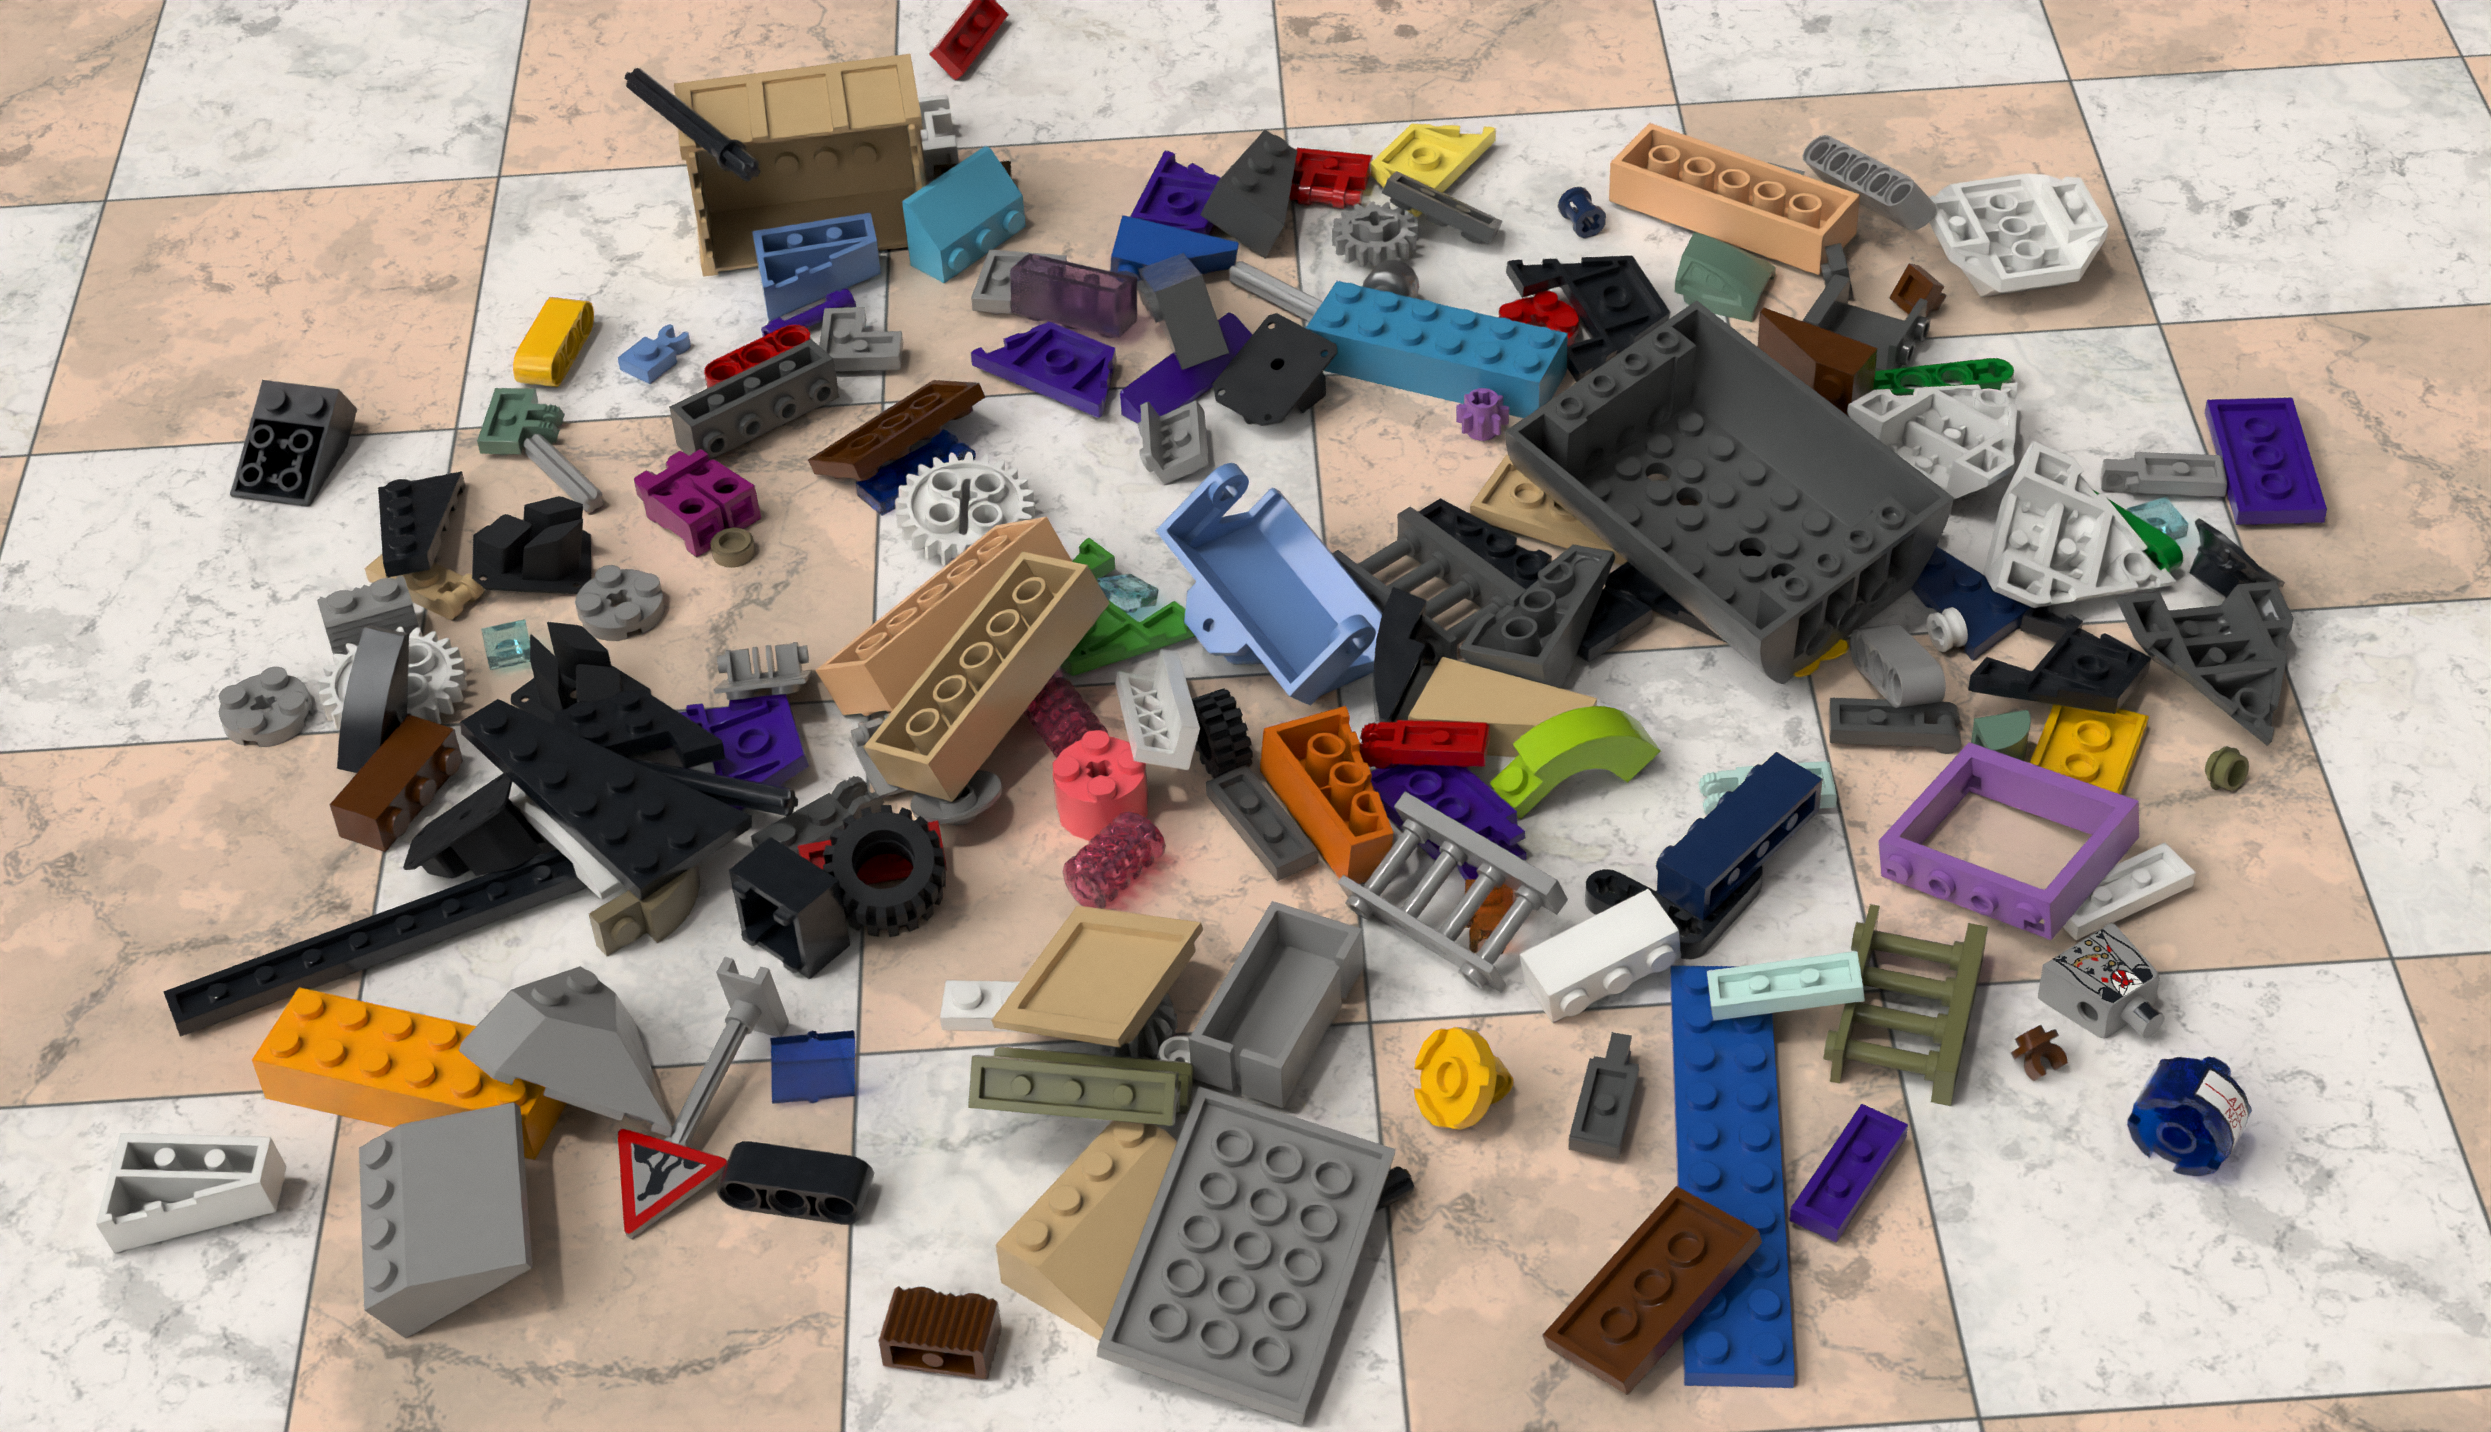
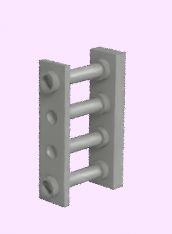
[1338,792,1568,993]

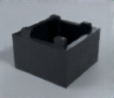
[729,837,850,979]

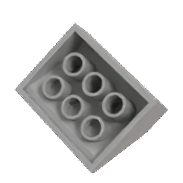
[359,1102,533,1338]

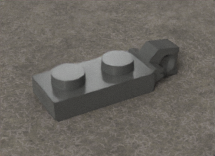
[1569,1032,1639,1159]

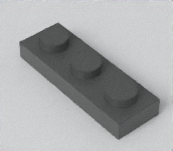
[1382,171,1503,244]
[1206,765,1318,881]

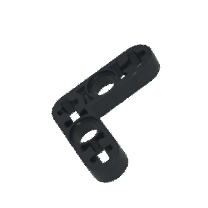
[1585,866,1763,959]

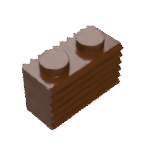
[878,1286,1002,1380]

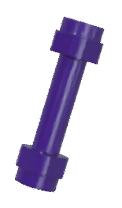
[761,288,856,336]

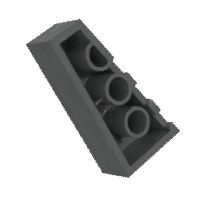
[1135,253,1229,370]

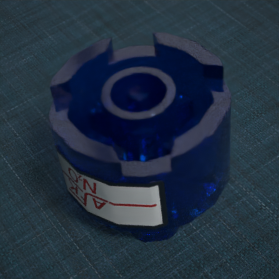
[2127,1057,2252,1177]

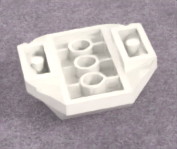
[1929,173,2108,297]

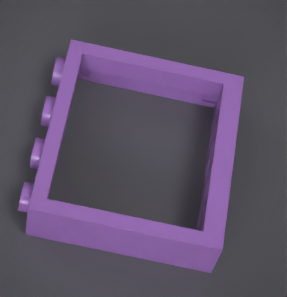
[1879,742,2139,940]

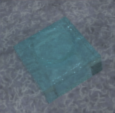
[2127,497,2189,540]
[1097,574,1159,613]
[481,619,530,670]

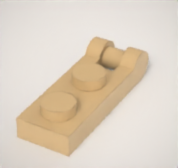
[365,554,484,620]

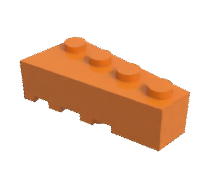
[1260,706,1394,884]

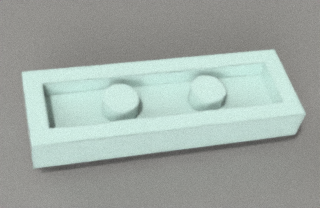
[1707,951,1865,1021]

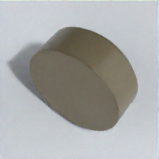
[711,528,756,568]

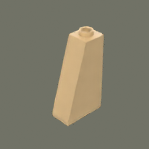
[1408,657,1597,757]

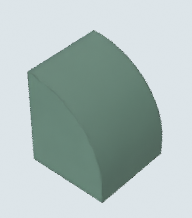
[1971,710,2031,761]

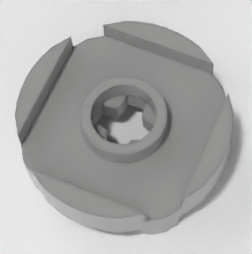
[575,565,665,641]
[218,667,313,747]

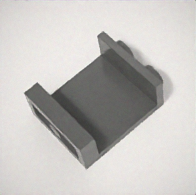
[1803,274,1930,371]

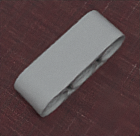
[1850,624,1946,708]

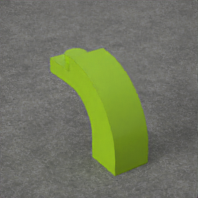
[1490,706,1661,819]

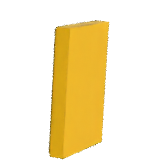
[2030,704,2149,795]

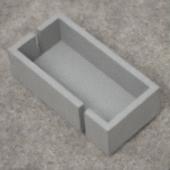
[1189,901,1363,1108]

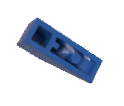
[1110,215,1239,283]

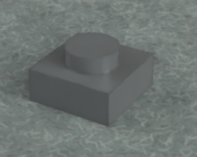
[1820,243,1854,300]

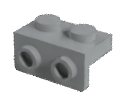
[1138,400,1209,485]

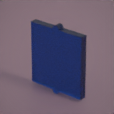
[770,1030,855,1104]

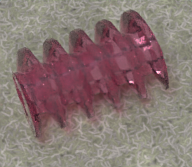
[1023,669,1108,758]
[1063,811,1166,909]

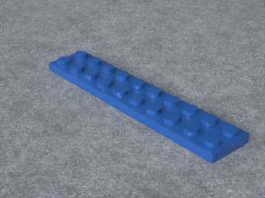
[1670,965,1795,1388]

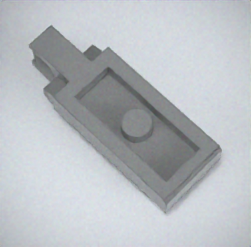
[2100,452,2227,497]

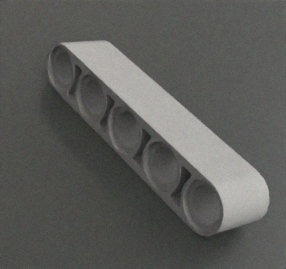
[1803,135,1936,231]

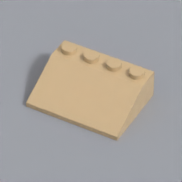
[996,1121,1177,1341]

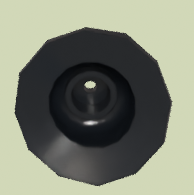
[2189,518,2285,599]

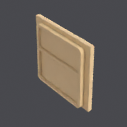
[991,906,1203,1047]

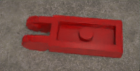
[1359,720,1490,769]

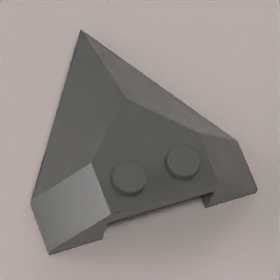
[2117,581,2294,746]

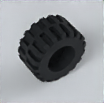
[823,805,946,937]

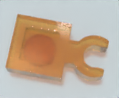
[1465,879,1513,954]

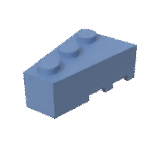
[752,212,881,321]

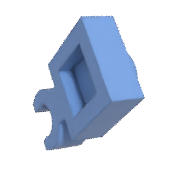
[618,324,691,384]

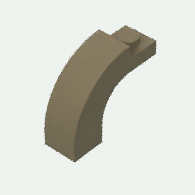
[589,864,700,956]

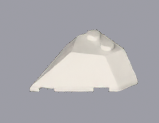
[1847,383,2018,499]
[1983,441,2176,608]

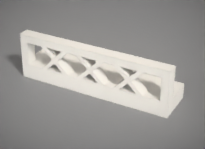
[1115,649,1200,771]

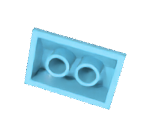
[902,146,1026,283]

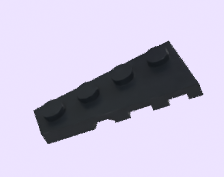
[378,471,466,578]

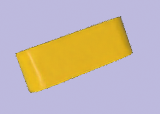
[513,297,594,387]

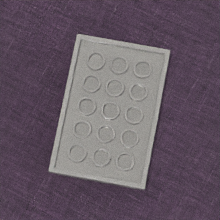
[1096,1086,1396,1425]

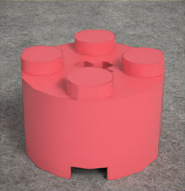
[1052,730,1149,841]

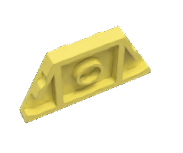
[1371,124,1496,218]

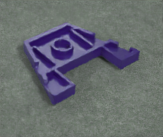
[661,694,809,810]

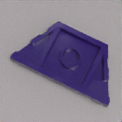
[1130,150,1220,235]
[971,321,1116,418]

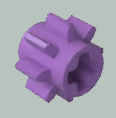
[1456,388,1509,441]

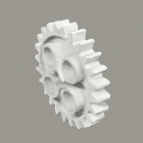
[895,452,1035,565]
[318,627,468,731]

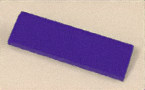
[1120,312,1253,424]

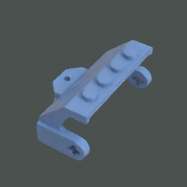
[1155,463,1383,706]

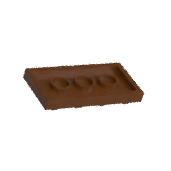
[808,380,986,481]
[1542,1186,1762,1395]

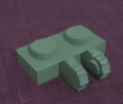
[477,388,565,455]

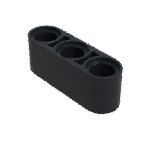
[717,1141,874,1225]

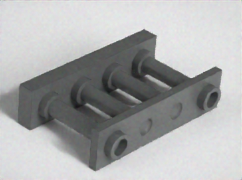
[1333,506,1525,665]

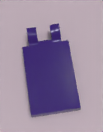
[1371,763,1527,886]

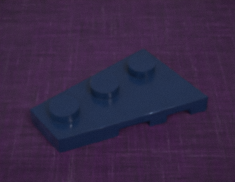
[1911,546,2031,661]

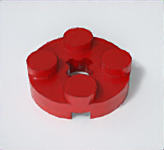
[1499,290,1579,346]

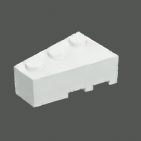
[96,1133,287,1253]

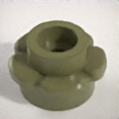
[2205,746,2249,791]

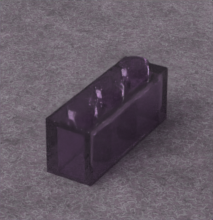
[1010,253,1137,338]

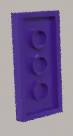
[2204,397,2327,525]

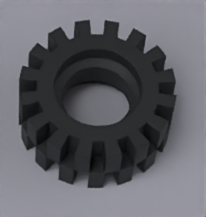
[1192,688,1253,778]

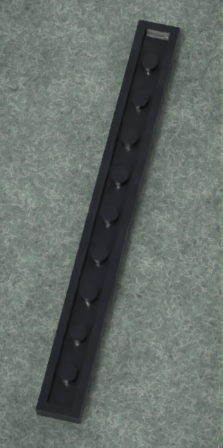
[163,849,587,1037]

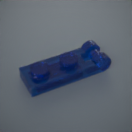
[855,429,976,516]

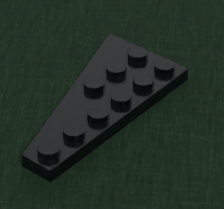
[460,699,752,901]

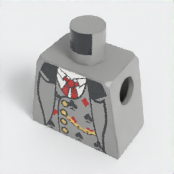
[2037,922,2165,1038]

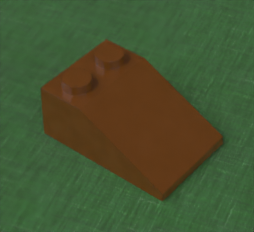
[1757,308,1878,417]

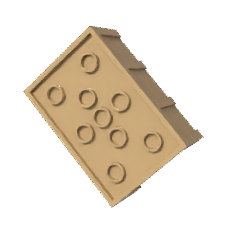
[674,54,928,277]

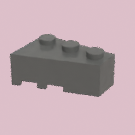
[1200,130,1297,259]

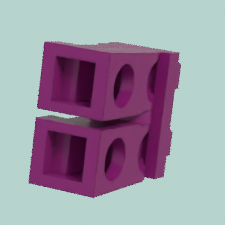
[634,449,761,558]

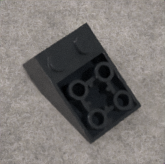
[230,380,357,507]

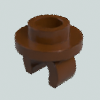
[2011,1025,2068,1081]

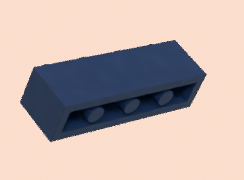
[1656,752,1823,921]

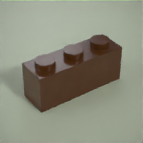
[329,714,463,852]

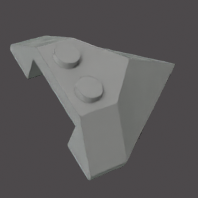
[459,966,673,1137]

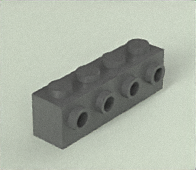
[669,339,839,460]

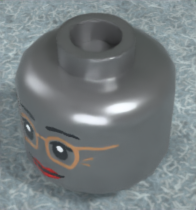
[1362,260,1420,299]

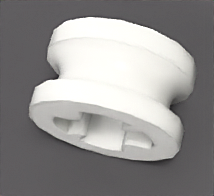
[1927,607,1968,652]

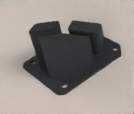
[1213,313,1338,426]
[472,496,591,594]
[511,622,651,724]
[403,773,545,878]

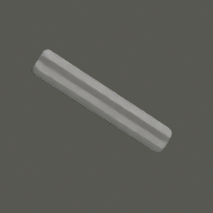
[1229,261,1323,322]
[523,434,604,512]

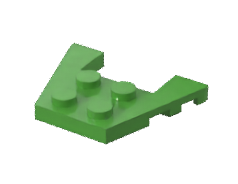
[1060,538,1195,676]

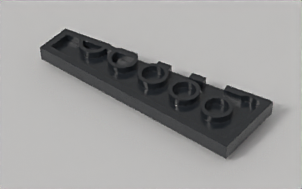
[1418,498,1653,663]

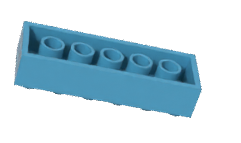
[1306,281,1568,418]

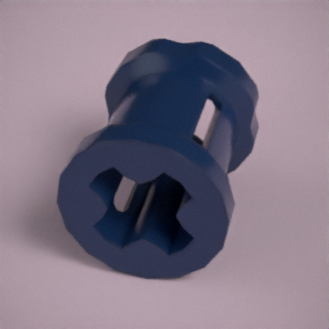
[1558,186,1606,238]

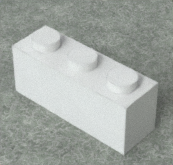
[1520,889,1681,1023]

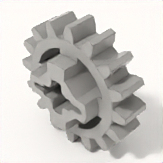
[1332,201,1418,267]

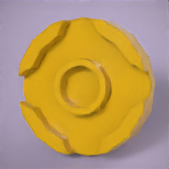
[1414,1027,1514,1129]

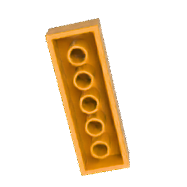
[252,987,567,1160]

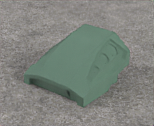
[1675,232,1776,322]

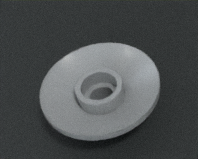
[910,770,1002,825]

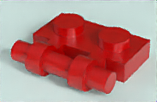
[1289,148,1373,209]

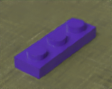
[1789,1104,1908,1243]

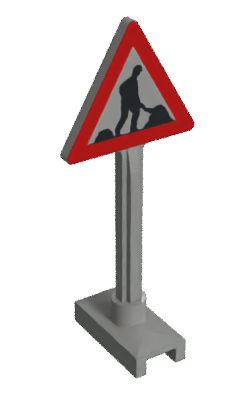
[618,957,789,1239]

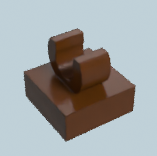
[1889,263,1947,318]

